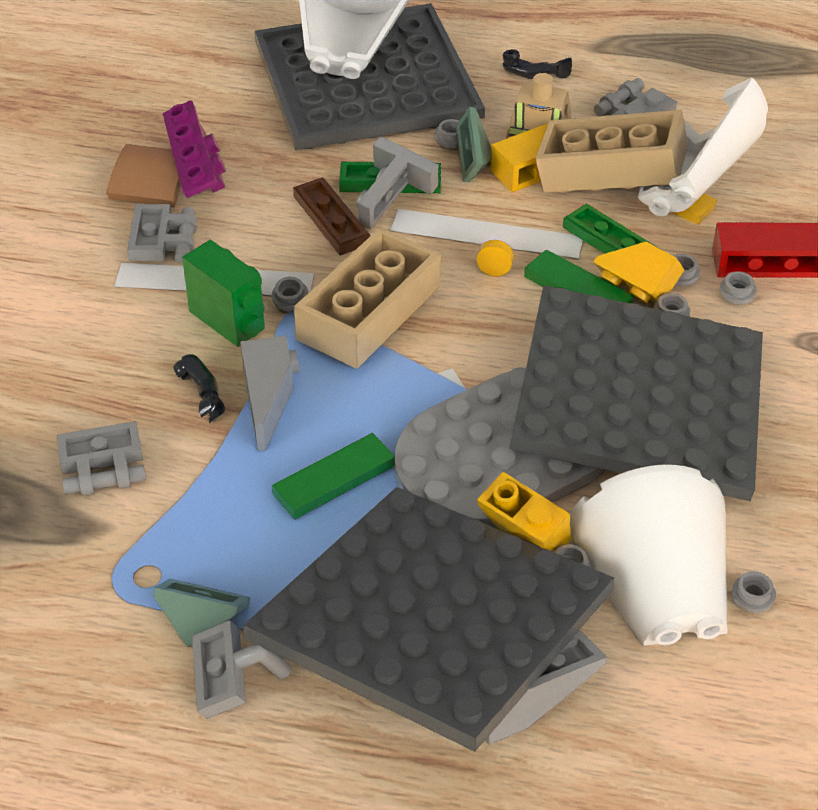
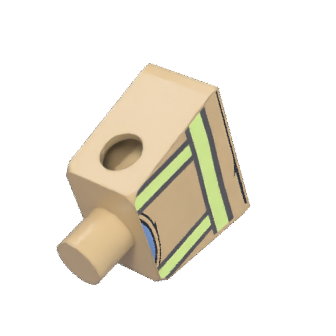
[506,73,572,139]

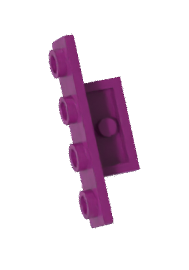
[163,100,226,198]

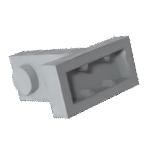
[356,136,438,230]

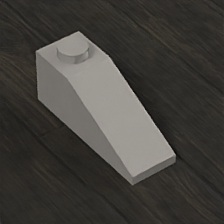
[240,335,299,451]
[485,630,607,745]

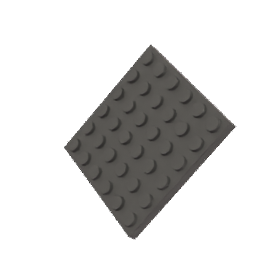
[255,3,485,150]
[509,285,763,502]
[243,487,614,752]

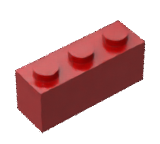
[712,222,818,278]

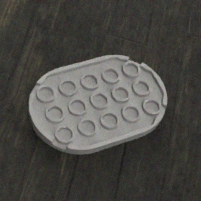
[395,367,605,528]

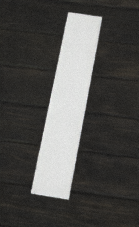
[390,209,583,259]
[114,263,314,295]

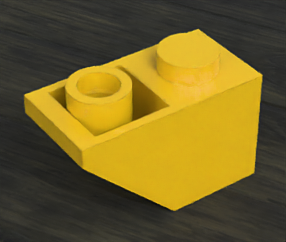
[490,123,548,192]
[593,242,684,304]
[477,472,571,552]

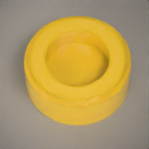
[476,240,514,277]

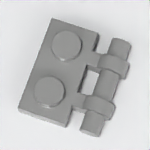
[594,78,677,116]
[127,204,198,263]
[57,421,146,496]

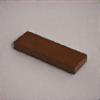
[293,177,371,255]

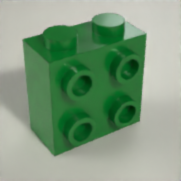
[182,239,265,347]

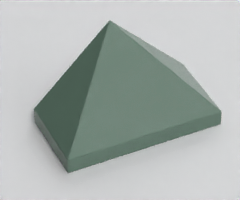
[456,107,491,182]
[153,579,250,647]

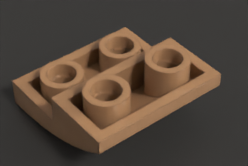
[106,144,181,207]

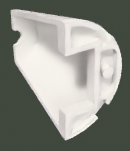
[299,0,410,79]
[638,77,768,216]
[569,465,727,646]

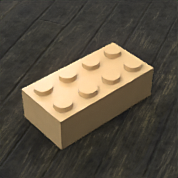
[536,110,688,193]
[294,227,441,369]

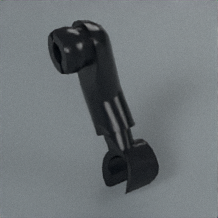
[502,49,572,79]
[173,354,225,423]

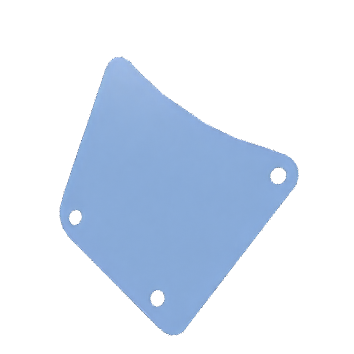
[111,311,468,630]

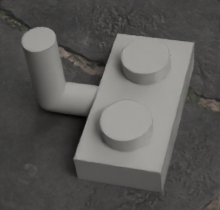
[192,620,292,719]

